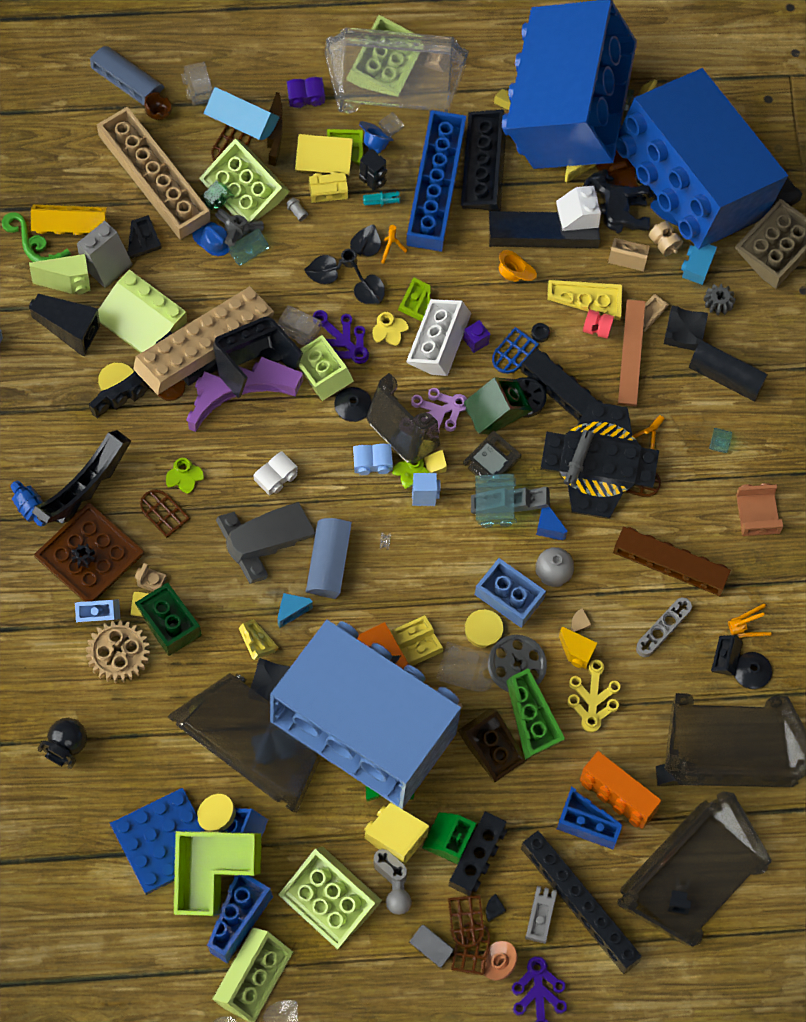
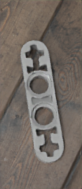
[636,598,692,657]

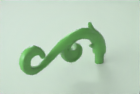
[2,212,71,262]

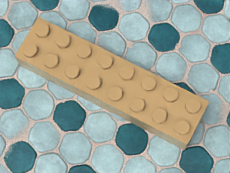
[97,106,210,240]
[133,286,274,395]

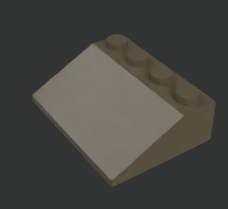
[735,199,806,289]

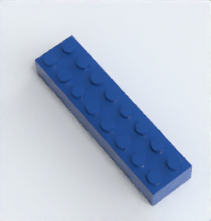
[406,110,466,252]

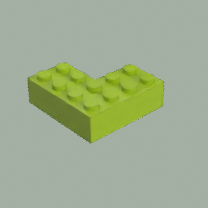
[174,831,261,916]

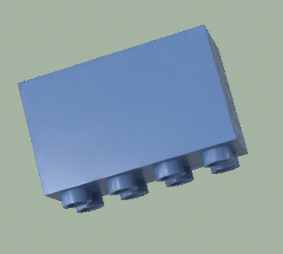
[270,619,461,809]

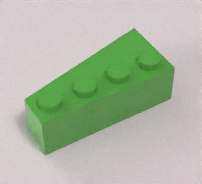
[506,668,565,760]

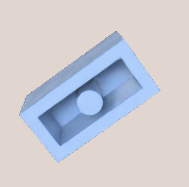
[412,473,441,506]

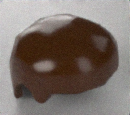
[144,92,172,120]

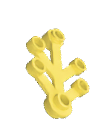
[567,659,621,733]

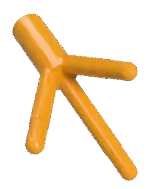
[381,225,407,264]
[633,415,665,449]

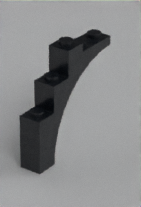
[32,430,131,524]

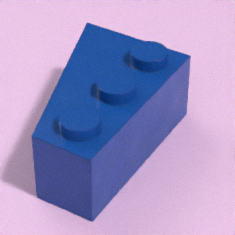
[557,786,622,850]

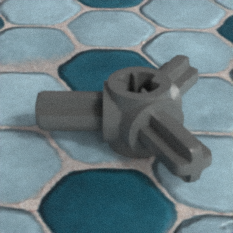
[215,209,264,247]

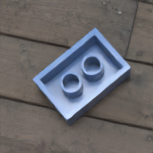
[474,558,546,628]

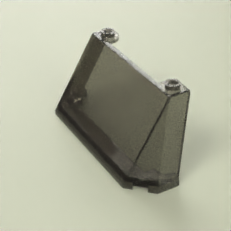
[168,673,322,813]
[665,693,806,787]
[617,791,772,947]

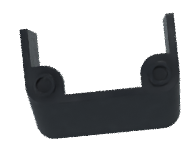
[213,317,303,398]

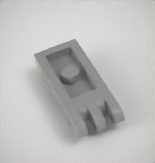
[525,886,557,944]

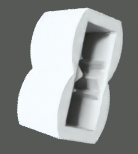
[254,451,298,495]

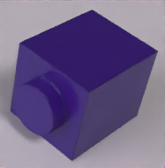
[463,320,490,353]

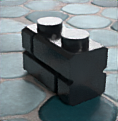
[359,149,387,190]

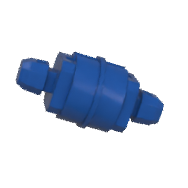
[11,480,46,527]

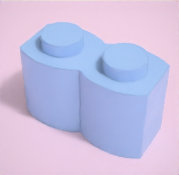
[353,444,393,475]

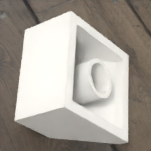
[556,186,601,231]

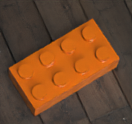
[580,751,662,830]

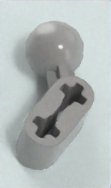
[374,849,412,915]

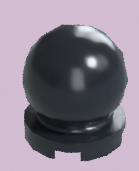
[37,718,87,769]

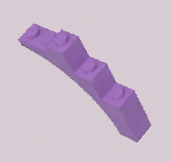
[187,357,303,432]

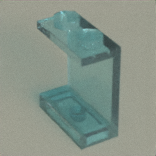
[475,474,517,527]

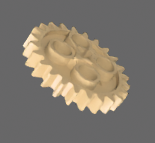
[86,620,150,683]

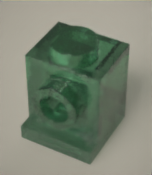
[202,180,235,210]

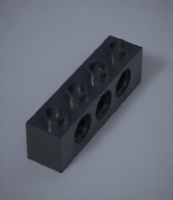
[448,811,508,896]

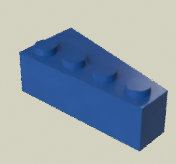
[207,875,273,963]

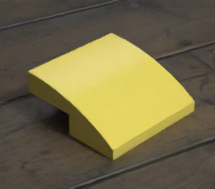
[390,615,443,666]

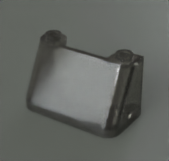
[367,373,440,463]

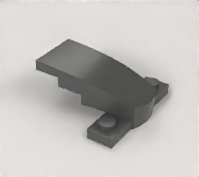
[216,502,316,584]

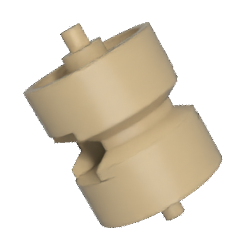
[649,221,683,256]

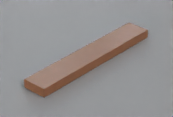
[618,300,645,407]

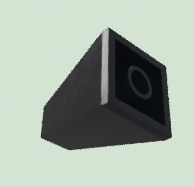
[29,293,100,357]

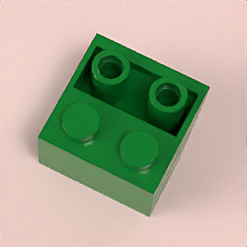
[422,812,476,865]

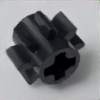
[71,544,95,568]

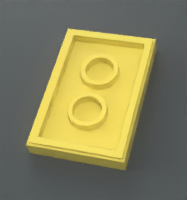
[295,134,353,176]

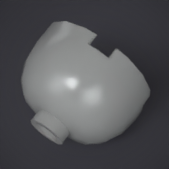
[535,547,574,587]

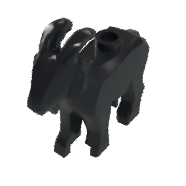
[583,169,650,234]

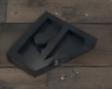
[127,215,162,259]

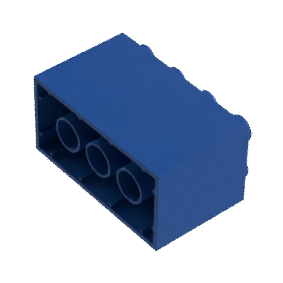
[502,0,637,169]
[616,68,788,250]

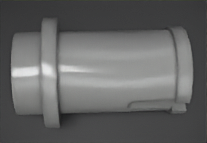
[286,197,308,221]

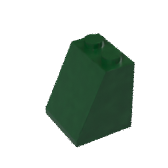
[463,377,533,435]

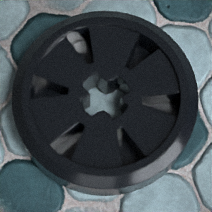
[517,377,547,418]

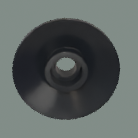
[334,387,372,422]
[734,652,772,689]

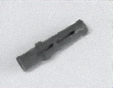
[564,430,595,487]

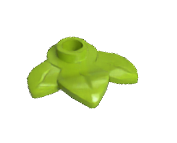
[392,455,429,489]
[166,458,204,494]

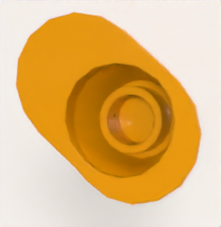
[499,250,537,282]

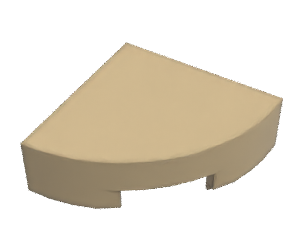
[571,608,591,633]

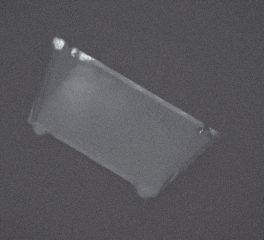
[324,27,468,117]

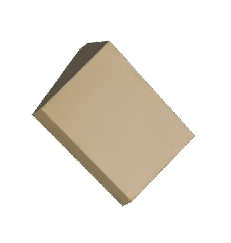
[608,238,650,271]

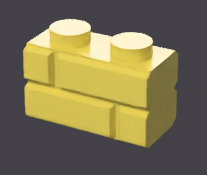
[309,171,348,203]

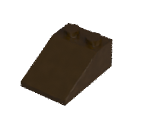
[457,709,526,782]

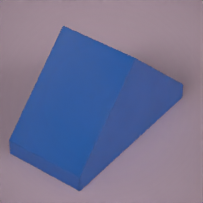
[536,507,568,540]

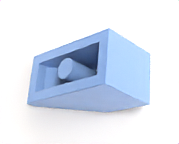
[75,599,120,622]

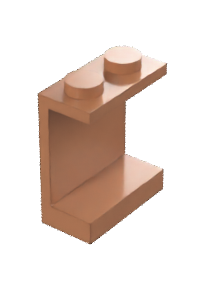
[736,483,783,536]

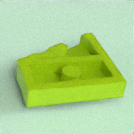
[398,277,431,322]

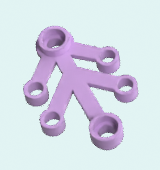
[400,388,467,439]

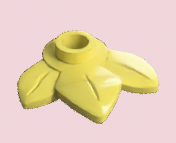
[372,312,409,346]

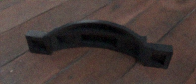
[88,331,173,419]

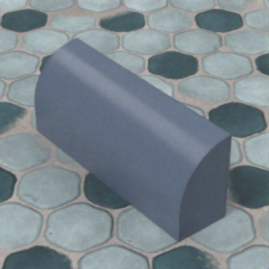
[90,46,164,105]
[306,518,352,599]

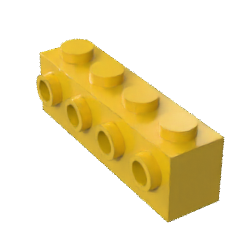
[31,204,107,235]

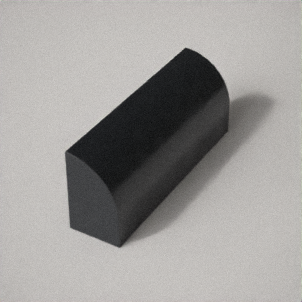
[689,340,768,402]

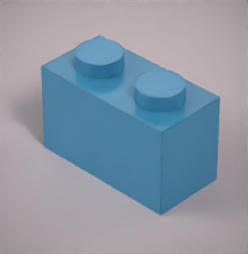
[681,244,717,285]

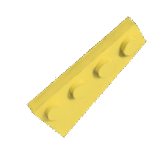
[547,280,622,321]

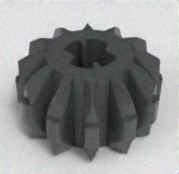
[704,283,736,316]

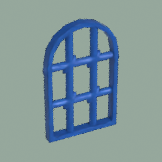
[492,327,539,374]

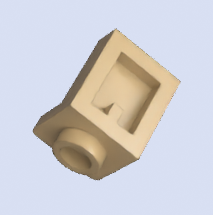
[135,563,167,592]

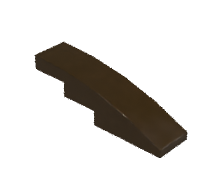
[267,92,282,166]

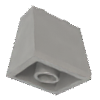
[77,221,132,288]

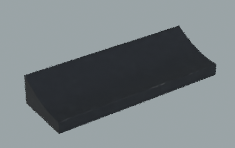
[461,109,506,211]
[489,211,600,248]

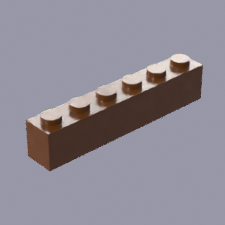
[613,526,731,596]

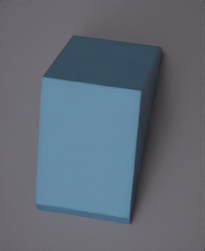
[277,593,313,628]

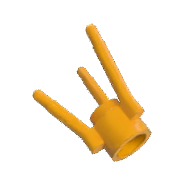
[728,604,772,638]

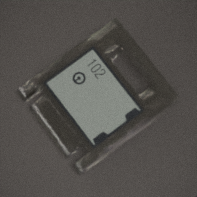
[463,430,522,488]

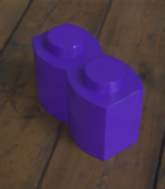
[287,77,325,108]

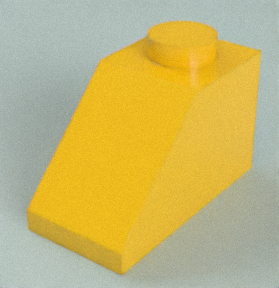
[559,626,597,669]

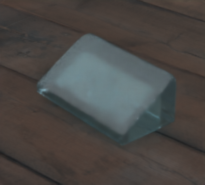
[229,229,269,266]

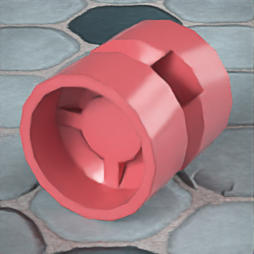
[583,309,614,339]

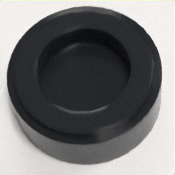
[531,323,550,342]

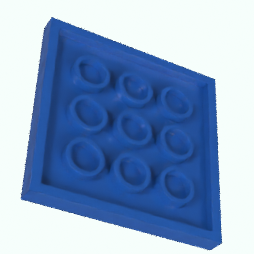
[110,788,205,895]

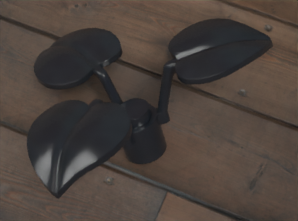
[304,224,385,304]

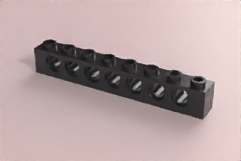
[521,831,642,974]

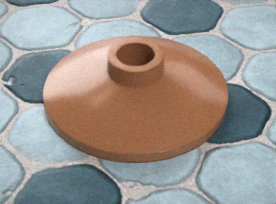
[481,941,518,981]

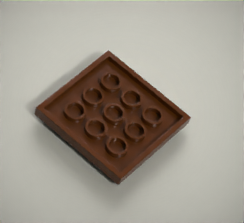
[34,503,144,602]

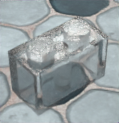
[181,62,213,105]
[277,305,321,345]

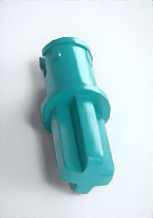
[363,191,400,206]

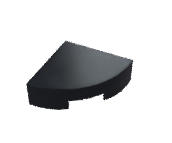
[486,894,506,922]

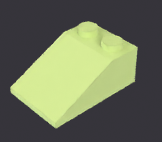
[29,254,91,294]
[298,335,354,401]

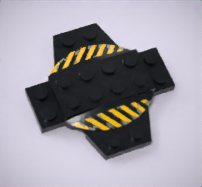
[540,401,659,519]

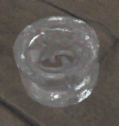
[380,532,391,550]

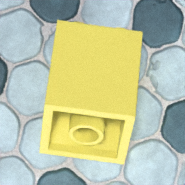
[364,803,429,865]

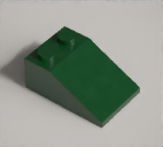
[135,582,202,656]

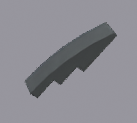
[471,487,550,514]

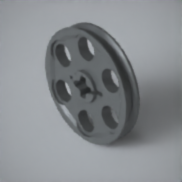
[488,635,547,692]

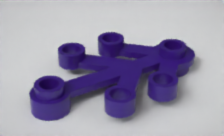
[313,310,369,364]
[512,957,567,1022]

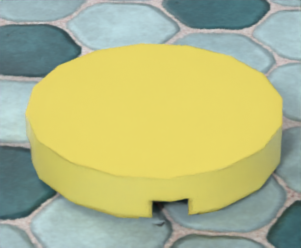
[98,363,134,391]
[465,609,503,648]
[197,794,236,832]

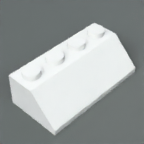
[406,299,471,376]

